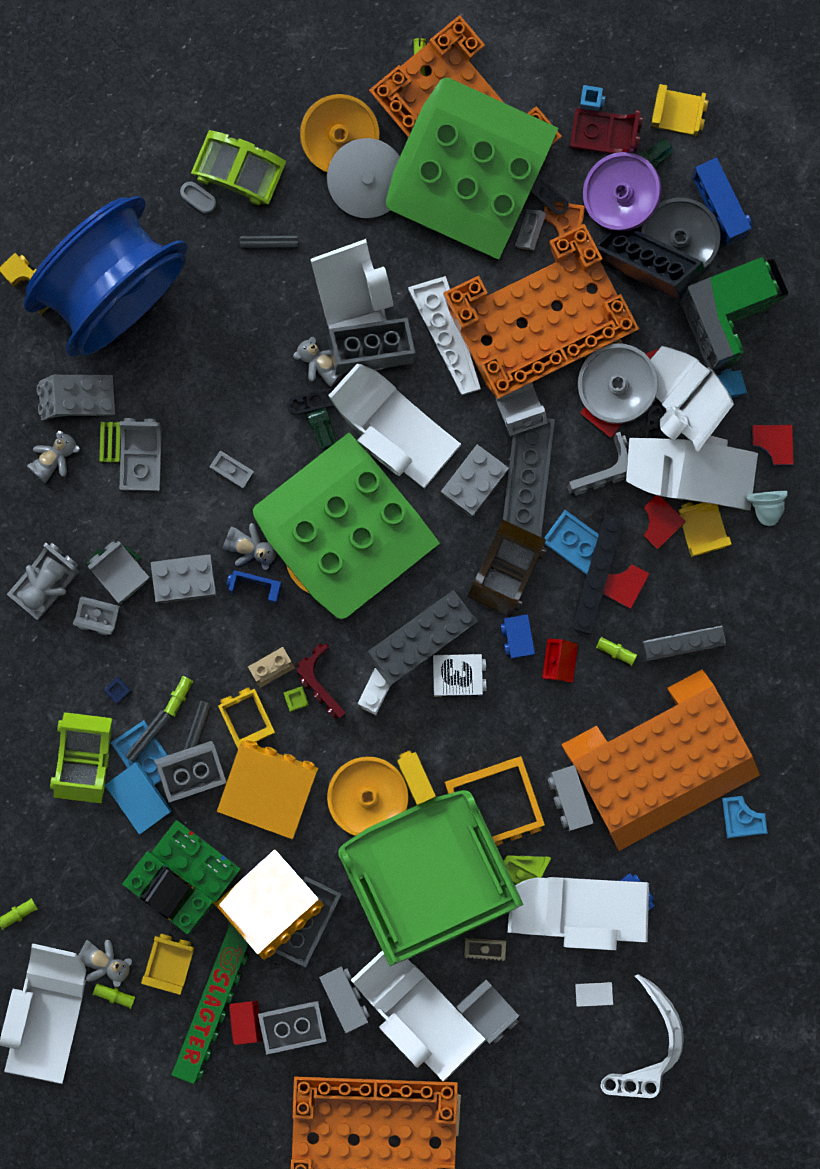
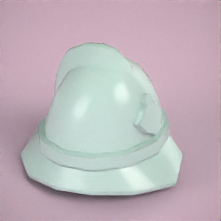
[746,491,787,526]

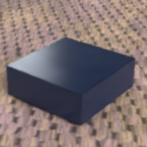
[103,676,132,705]

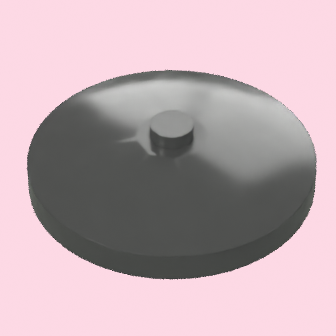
[641,197,720,272]

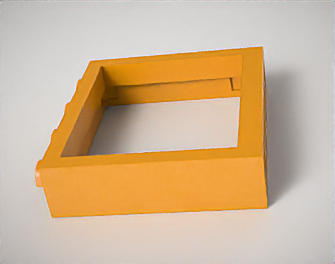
[445,756,545,846]

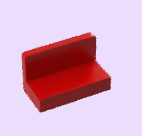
[542,639,578,683]
[229,1000,263,1045]

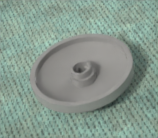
[327,138,400,218]
[578,344,658,424]

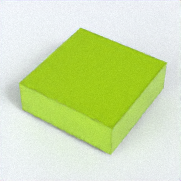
[284,686,309,712]

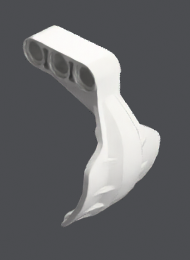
[601,974,684,1098]

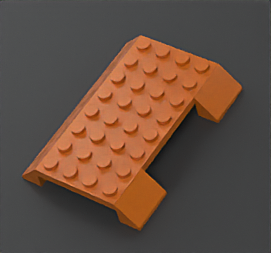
[561,669,760,851]

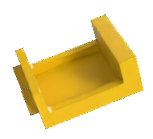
[141,934,195,995]

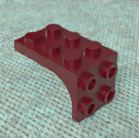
[569,108,643,154]
[296,643,346,720]

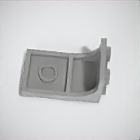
[37,374,115,420]
[119,418,162,492]
[567,432,628,496]
[7,542,79,620]

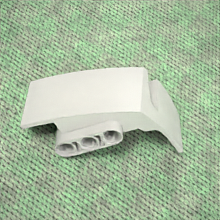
[310,239,394,371]
[650,346,734,451]
[328,364,461,489]
[626,435,758,510]
[508,877,649,950]
[0,944,86,1084]
[351,951,486,1082]

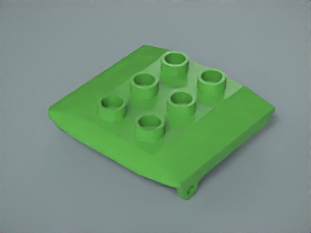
[386,78,559,259]
[253,433,440,620]
[338,790,524,966]

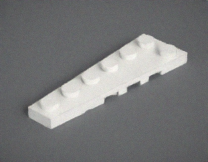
[408,276,481,396]

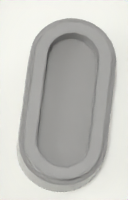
[180,182,216,214]

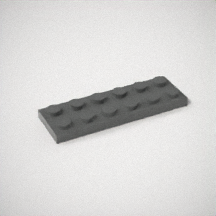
[503,418,555,537]
[365,590,478,686]

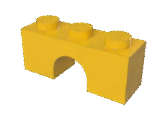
[0,253,49,315]

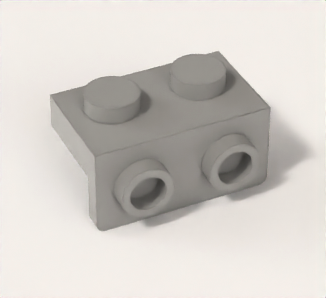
[73,596,120,635]

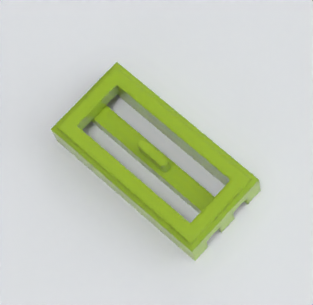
[99,422,121,463]

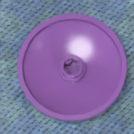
[583,152,662,231]

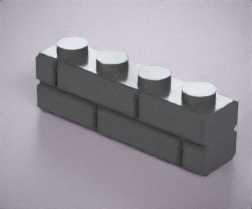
[642,625,726,662]

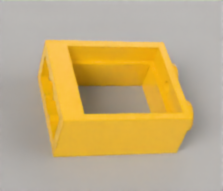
[218,687,276,749]
[397,751,436,805]

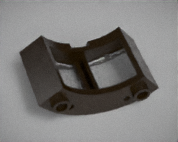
[467,520,547,617]

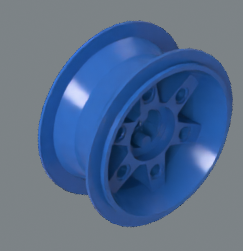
[23,196,188,357]

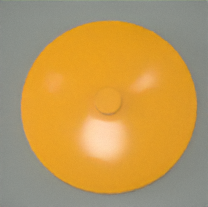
[300,94,379,172]
[327,757,408,836]

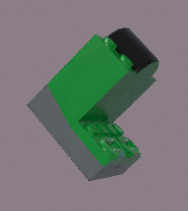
[680,257,789,372]
[122,820,242,934]

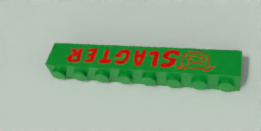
[171,923,251,1084]

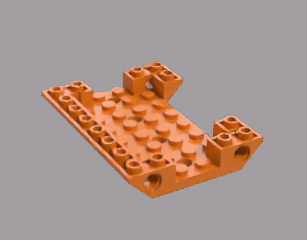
[369,15,562,146]
[443,224,639,399]
[291,1077,458,1169]

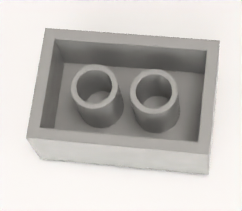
[440,444,509,518]
[151,554,217,604]
[154,741,226,802]
[547,765,593,831]
[319,966,370,1033]
[258,1001,327,1055]

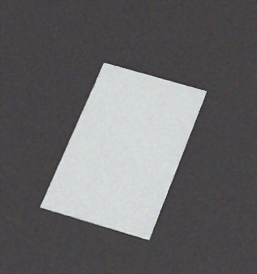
[575,982,613,1007]

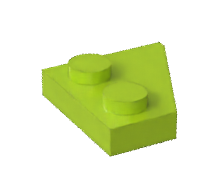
[503,856,551,884]

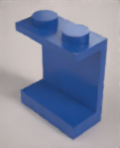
[226,570,282,605]

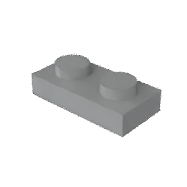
[515,209,546,250]
[210,451,254,489]

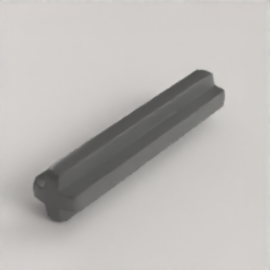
[240,236,298,248]
[184,701,211,750]
[126,710,170,762]

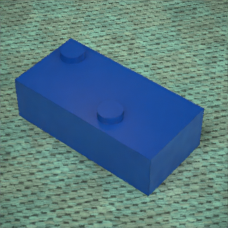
[691,158,752,246]

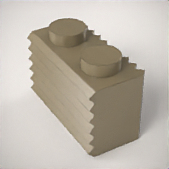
[464,938,506,961]

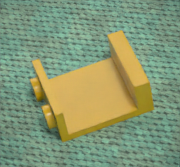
[651,84,709,136]
[678,502,731,557]

